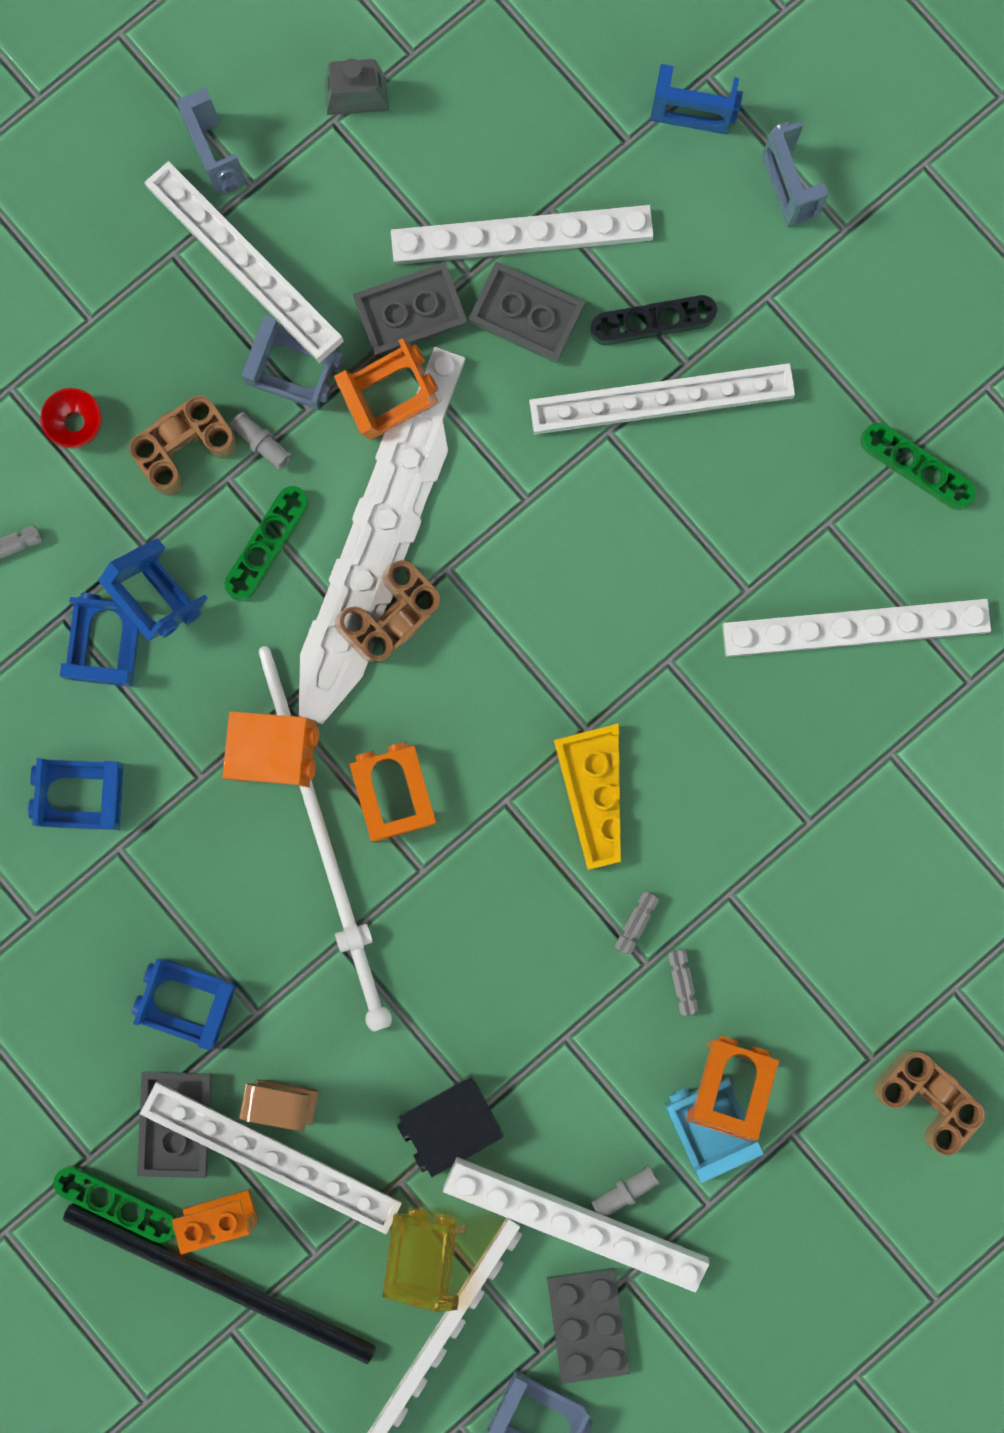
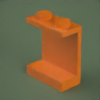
[222,711,319,788]

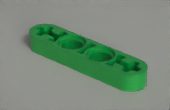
[861,423,976,510]
[224,486,308,601]
[53,1165,177,1243]

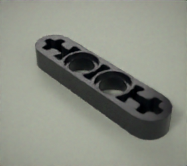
[591,295,717,345]

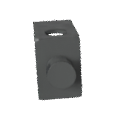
[325,59,388,115]

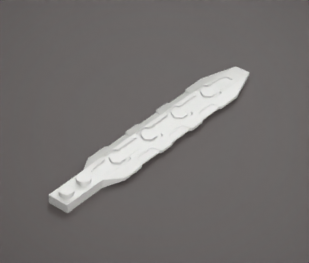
[299,347,465,725]

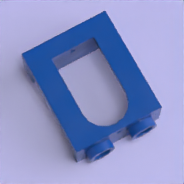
[650,64,743,135]
[98,538,208,641]
[60,593,139,687]
[28,758,124,830]
[132,958,238,1051]

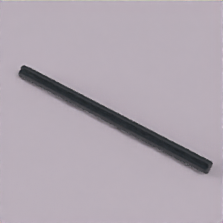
[63,1203,376,1364]

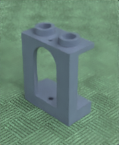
[175,87,246,194]
[762,121,828,227]
[241,315,344,411]
[485,1370,593,1433]

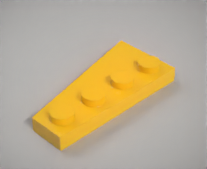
[554,723,621,870]

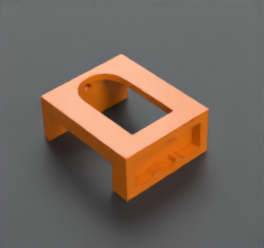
[334,338,439,440]
[349,742,437,843]
[685,1036,779,1142]
[172,1189,259,1255]

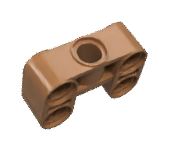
[129,395,237,496]
[335,560,440,662]
[874,1050,985,1156]
[239,1079,319,1131]

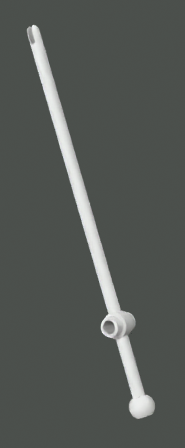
[259,646,392,1031]

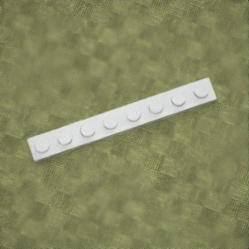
[144,161,344,363]
[391,205,653,265]
[529,363,795,435]
[722,599,991,657]
[140,1081,402,1235]
[443,1157,709,1293]
[367,1217,522,1433]

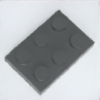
[468,261,585,364]
[353,262,468,358]
[137,1071,212,1178]
[547,1267,630,1384]

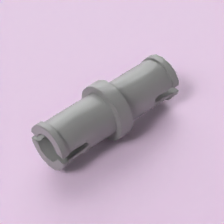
[230,412,292,471]
[591,1165,660,1217]

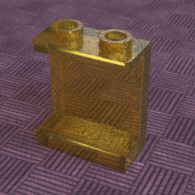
[382,1208,467,1312]

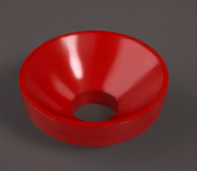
[40,388,102,449]

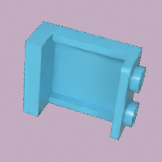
[664,1076,764,1183]

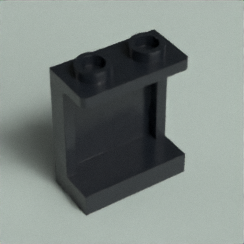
[397,1074,504,1178]

